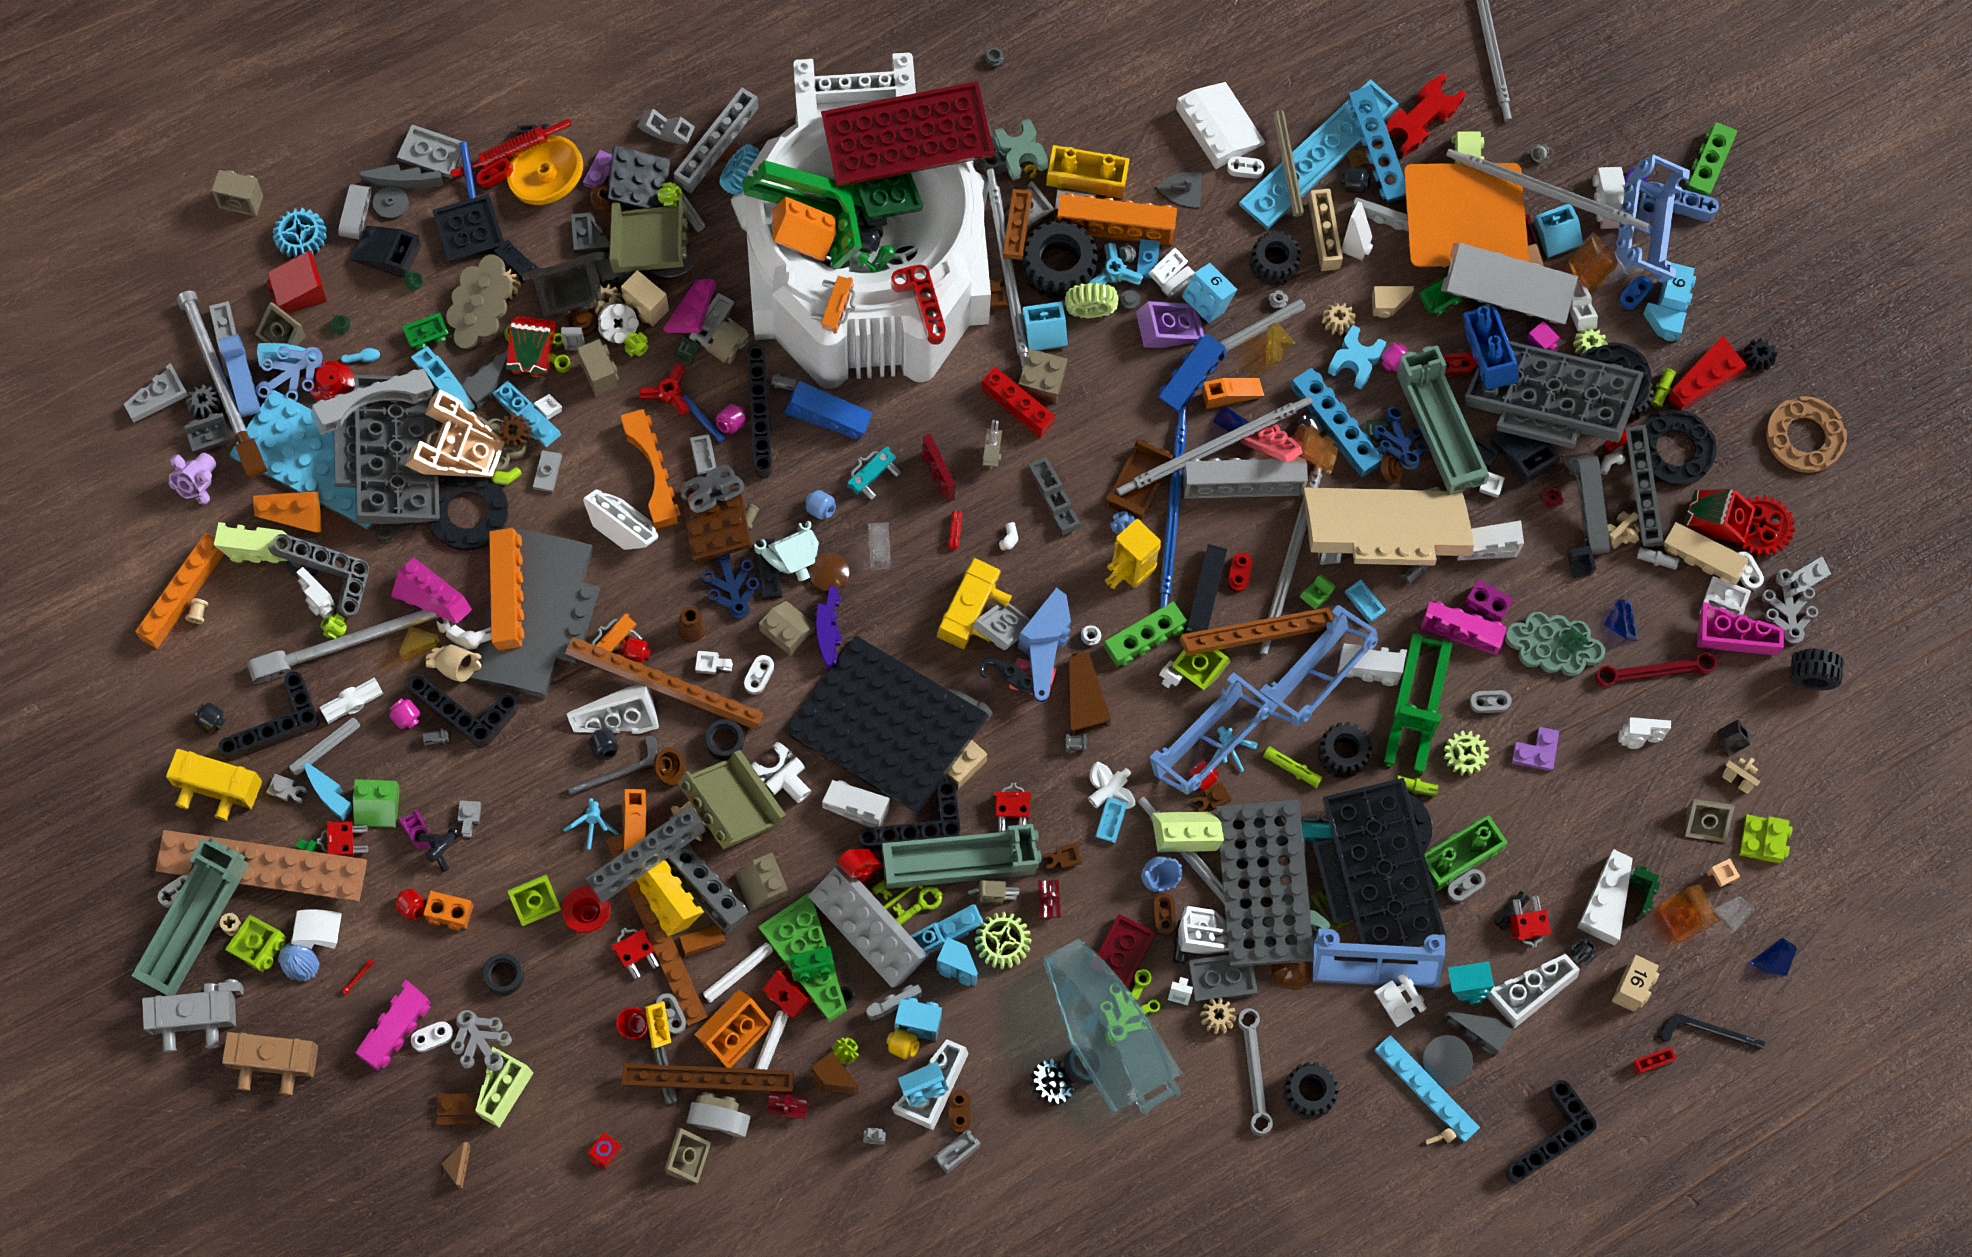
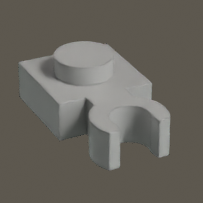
[267,774,307,803]
[204,979,244,996]
[863,1128,886,1145]

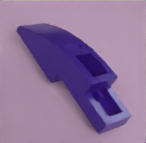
[816,586,842,671]

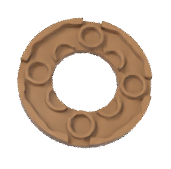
[1766,396,1847,473]

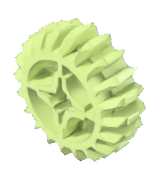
[1065,282,1118,318]
[975,912,1031,969]

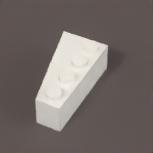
[1577,849,1633,946]
[1487,954,1580,1028]
[892,1040,968,1130]

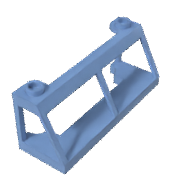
[1259,605,1378,727]
[1150,672,1272,795]
[1312,929,1445,988]

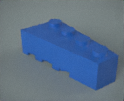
[1159,333,1227,414]
[783,381,872,439]

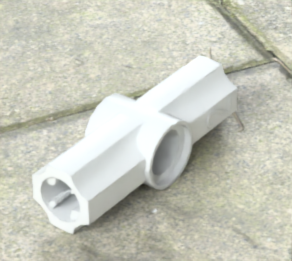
[319,678,383,724]

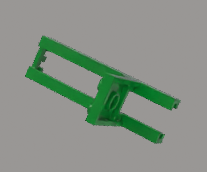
[742,160,862,268]
[1382,634,1452,776]

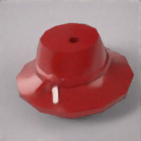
[307,361,354,401]
[562,886,611,933]

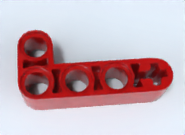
[890,264,946,345]
[837,849,883,885]

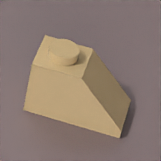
[1372,286,1414,318]

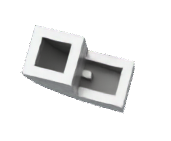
[637,109,695,144]
[687,1102,750,1137]

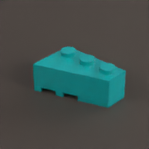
[1448,962,1494,1006]

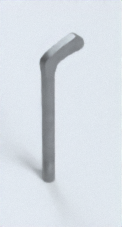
[568,736,657,795]

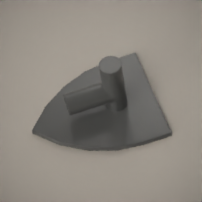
[1156,172,1202,208]

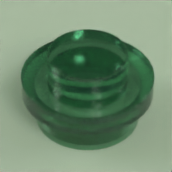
[404,271,423,291]
[330,315,351,334]

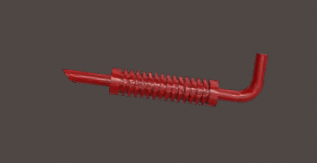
[450,119,572,177]

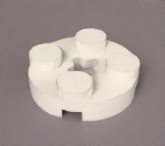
[598,303,639,343]

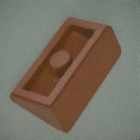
[680,925,726,957]

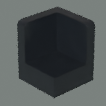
[1567,546,1596,578]
[1717,719,1751,755]

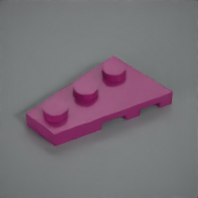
[663,279,716,333]

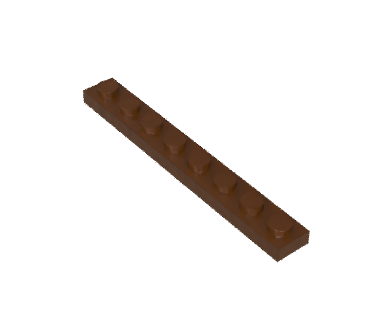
[622,1063,794,1093]

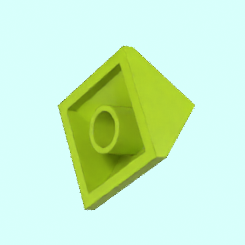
[508,874,561,926]

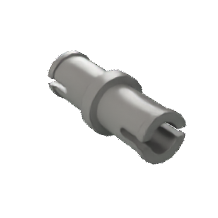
[1637,546,1679,570]

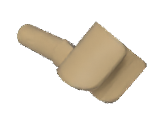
[1425,1128,1456,1145]

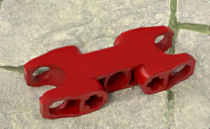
[1386,73,1467,158]

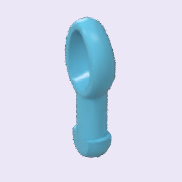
[341,348,380,365]

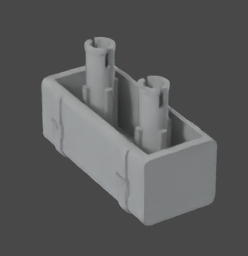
[142,990,236,1052]

